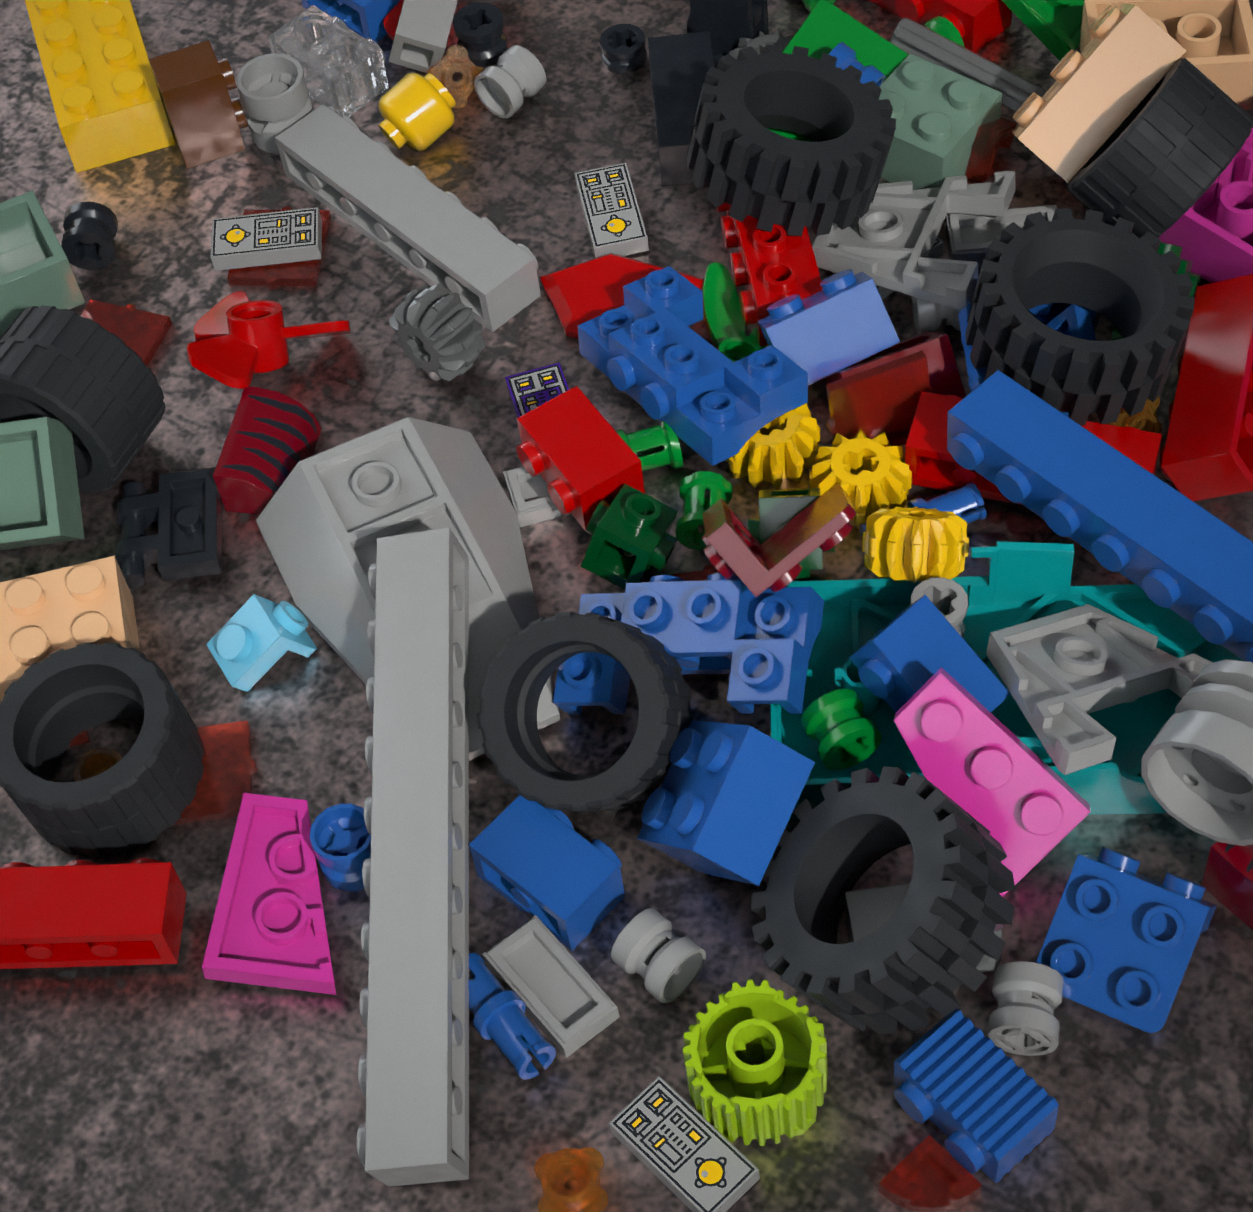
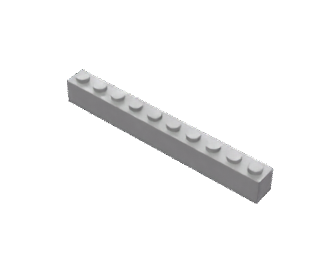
[357,527,469,1187]

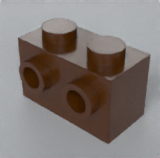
[148,40,248,169]

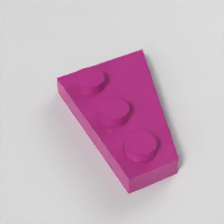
[894,667,1091,897]
[202,793,336,995]

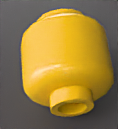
[378,73,456,151]

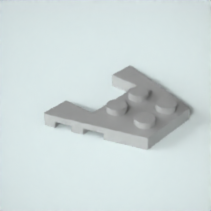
[812,171,1015,310]
[986,604,1213,775]

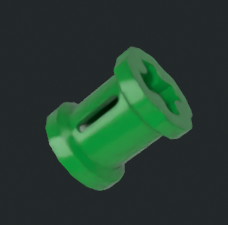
[616,421,683,472]
[675,471,733,551]

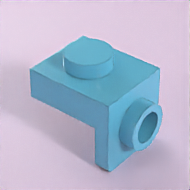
[206,594,317,692]

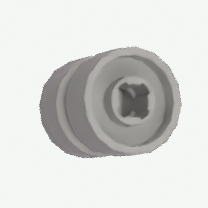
[236,53,313,154]

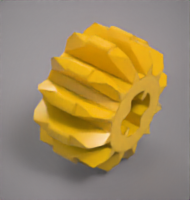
[725,403,820,489]
[810,428,912,529]
[862,506,969,583]

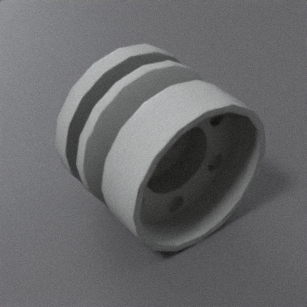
[1141,659,1253,846]

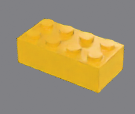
[25,0,176,173]

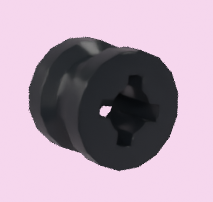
[452,2,508,68]
[61,202,118,270]

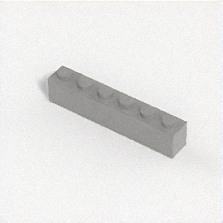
[275,104,541,333]

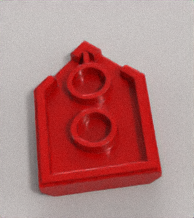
[539,253,704,339]

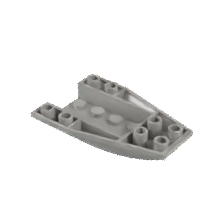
[256,417,561,760]

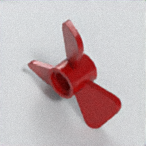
[186,291,351,389]

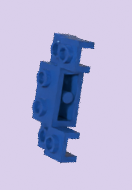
[578,266,808,466]
[553,573,824,715]

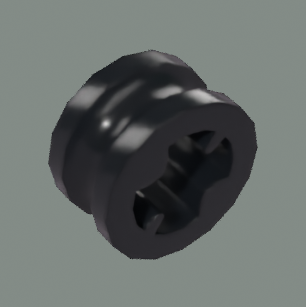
[599,24,647,74]

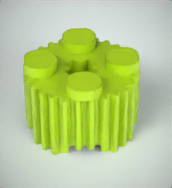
[683,980,828,1146]

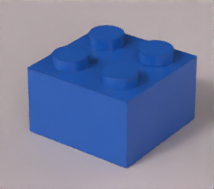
[637,720,815,886]

